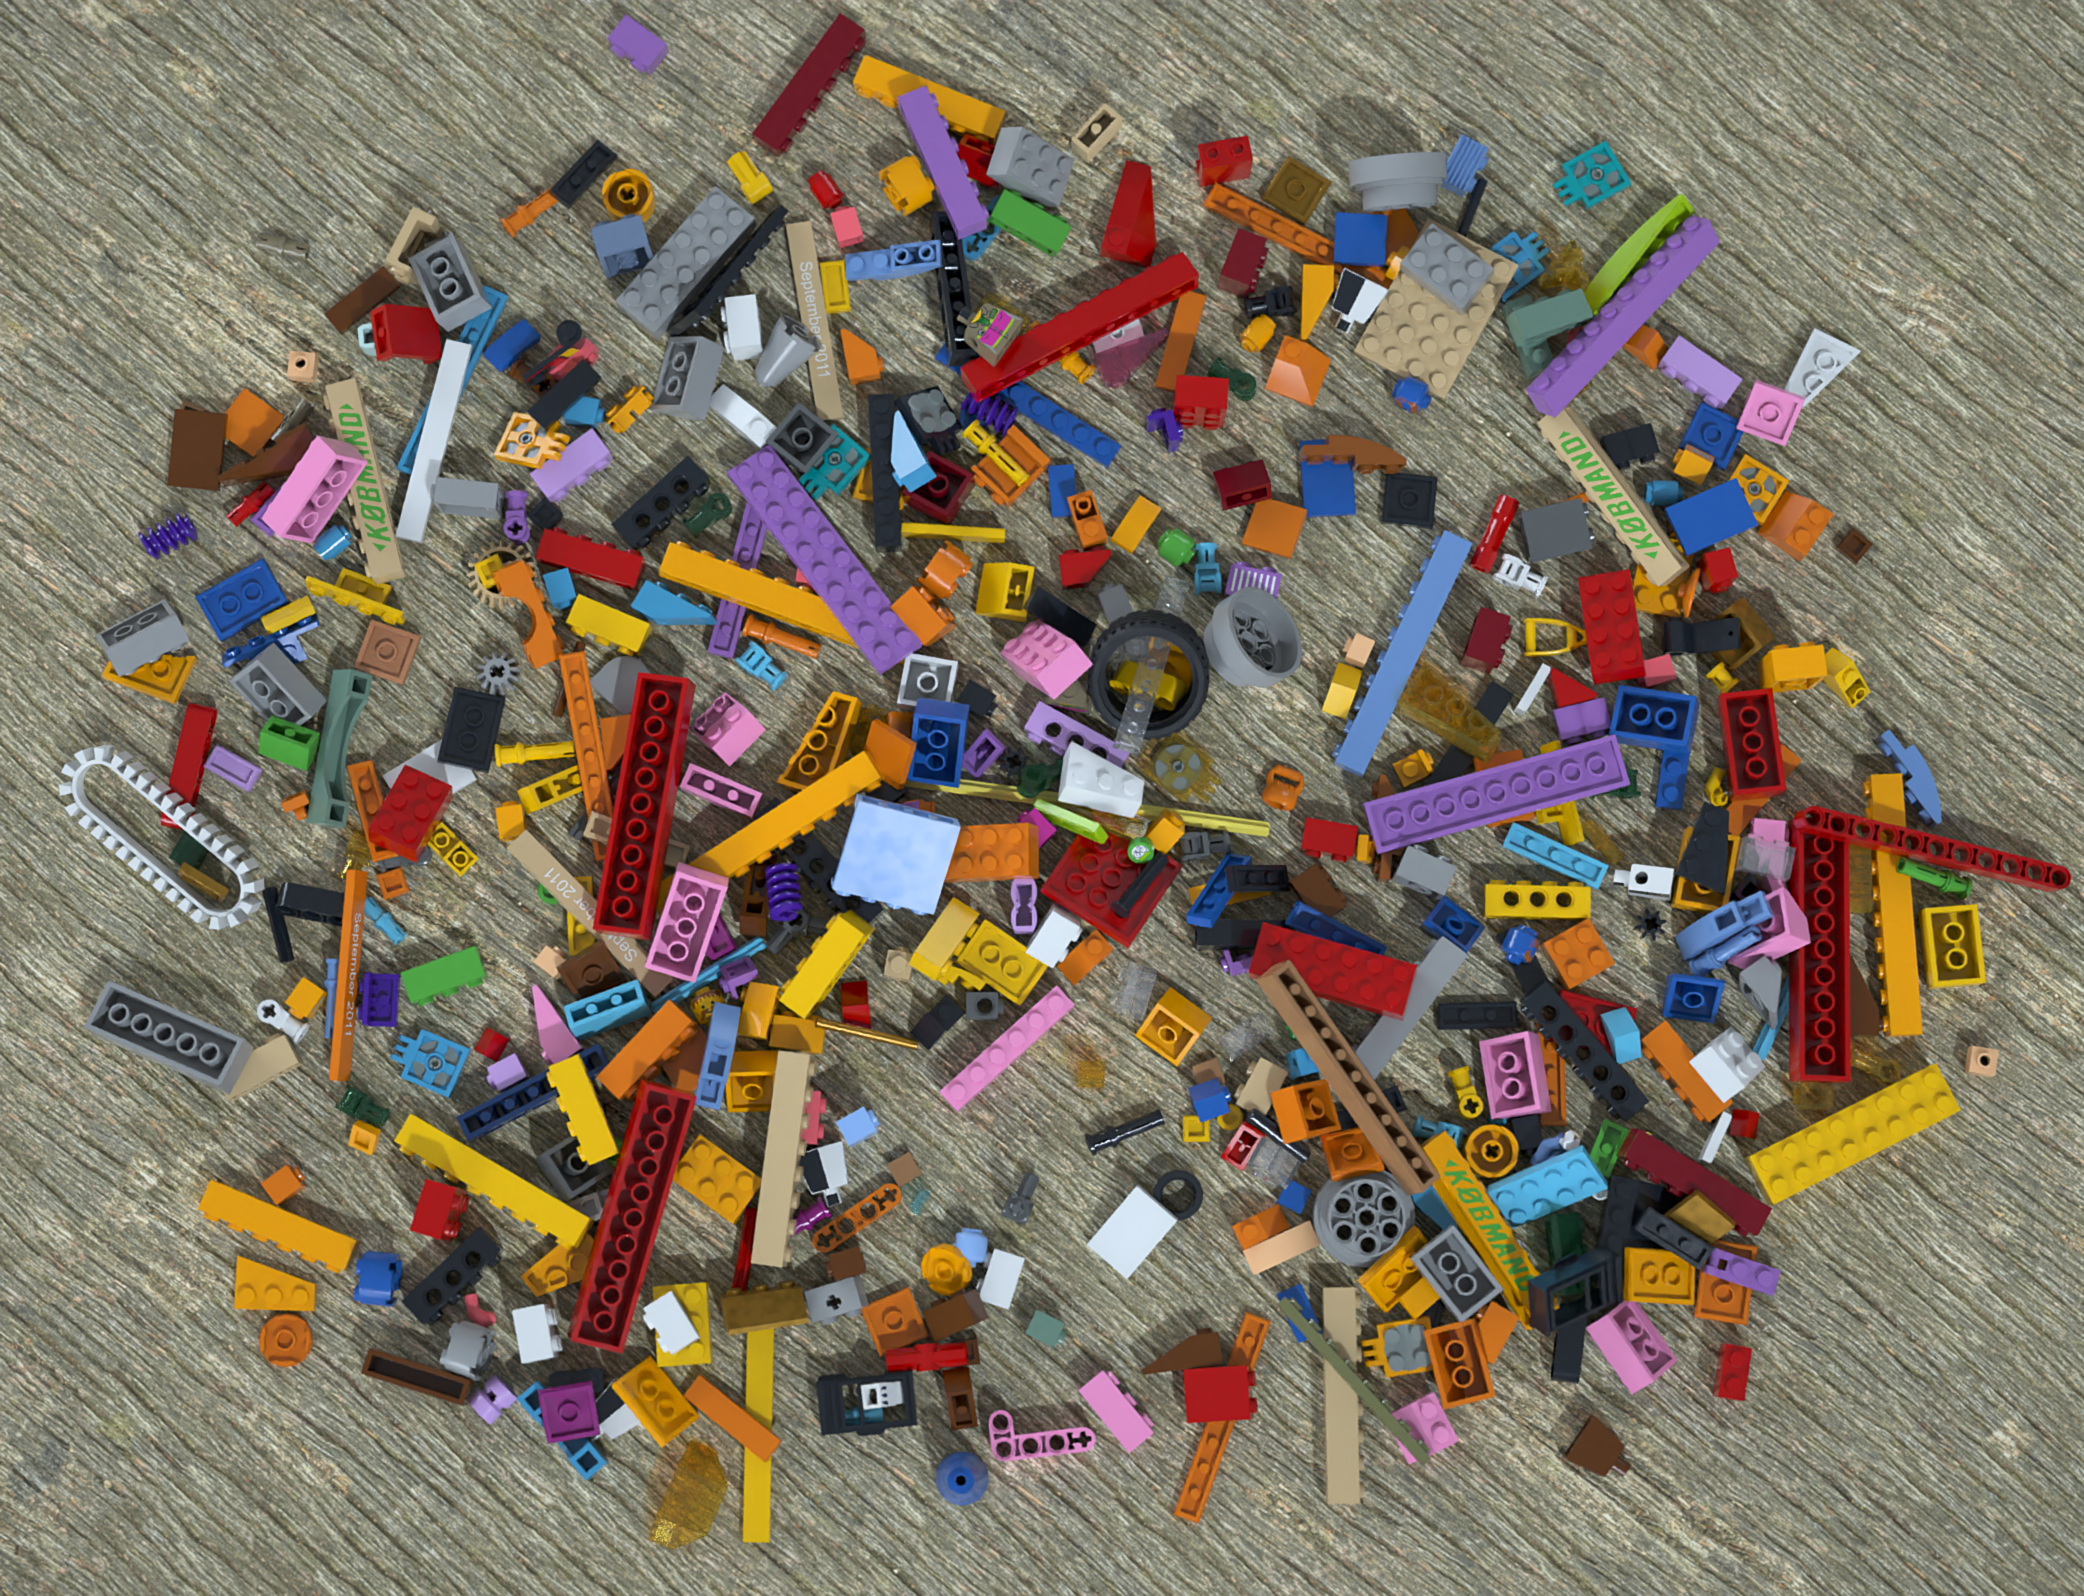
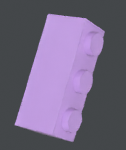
[1658,336,1743,409]
[530,428,613,503]

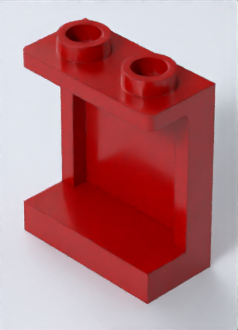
[1195,136,1253,187]
[370,304,442,365]
[1183,1365,1258,1423]

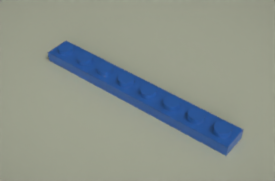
[935,343,1121,469]

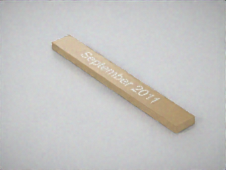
[786,221,844,422]
[506,830,673,998]

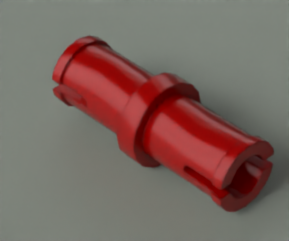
[225,481,275,528]

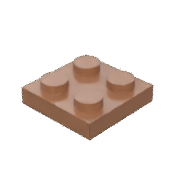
[353,619,421,686]

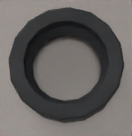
[1153,1170,1203,1221]

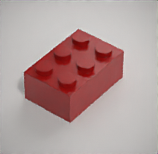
[1173,375,1229,430]
[368,764,453,863]
[409,1179,470,1242]

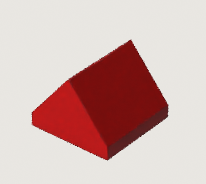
[474,1027,510,1062]
[1729,1109,1760,1139]

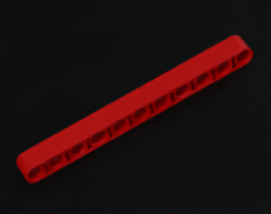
[1794,806,2071,892]

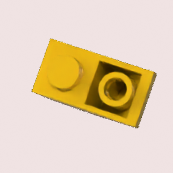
[1823,647,1870,709]

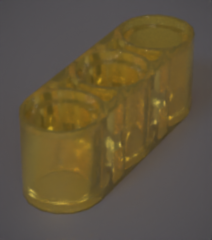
[1849,844,1873,914]

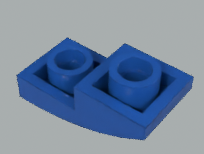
[483,319,541,372]

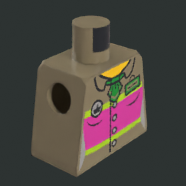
[957,303,1024,367]
[1043,680,1093,715]

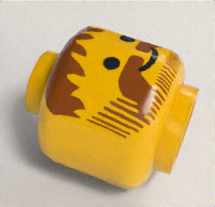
[690,986,727,1027]

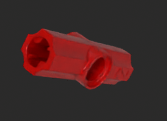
[886,1342,968,1373]

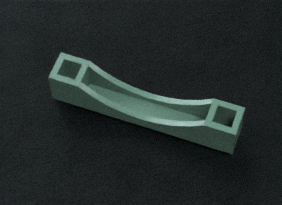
[306,669,372,828]

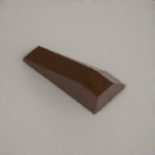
[217,423,316,487]

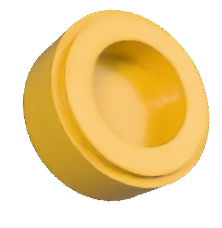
[1216,1104,1243,1131]

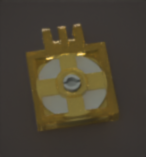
[1142,733,1222,804]

